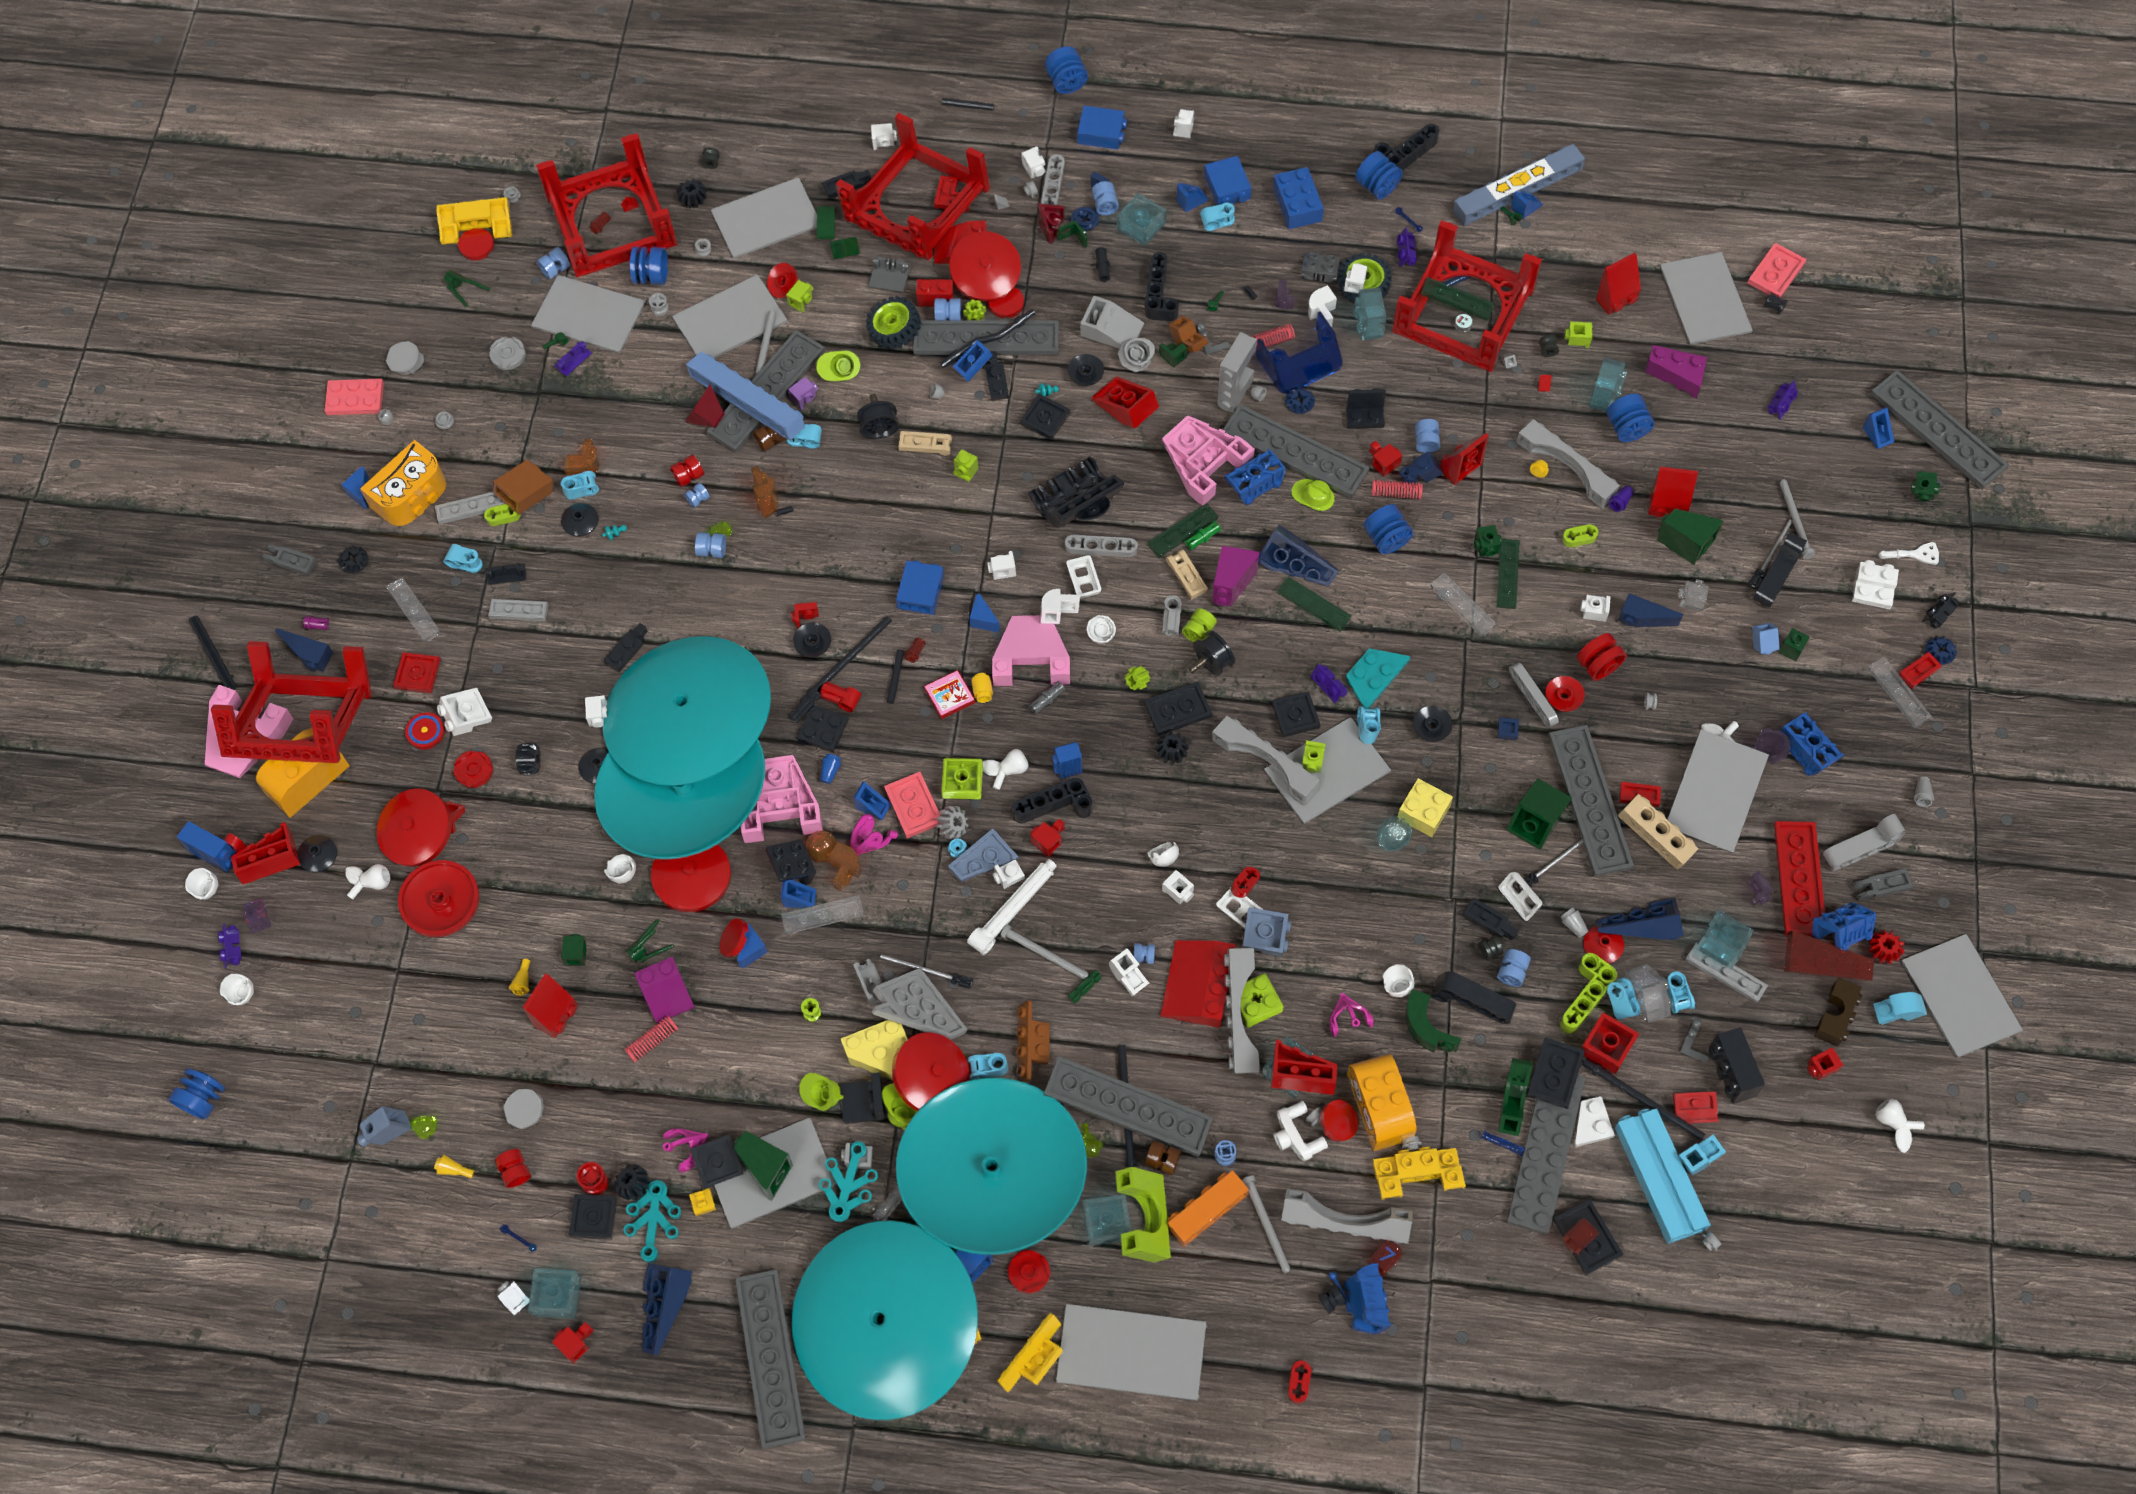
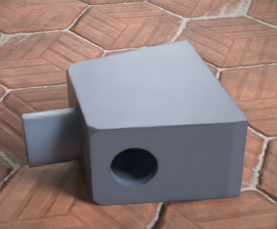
[357,1106,412,1147]

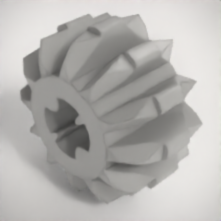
[935,806,969,839]

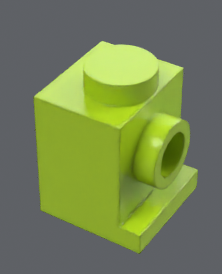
[786,280,814,313]
[1564,322,1592,348]
[953,449,979,482]
[1302,740,1326,773]

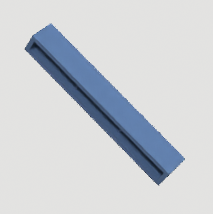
[686,351,805,441]

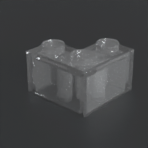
[1625,964,1672,1023]

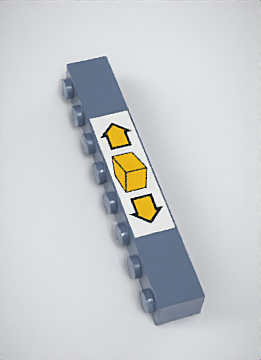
[1453,144,1585,226]

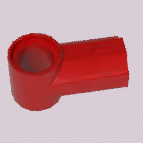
[820,681,862,712]

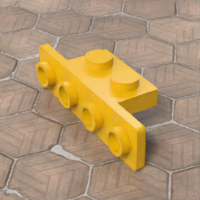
[997,1313,1063,1392]

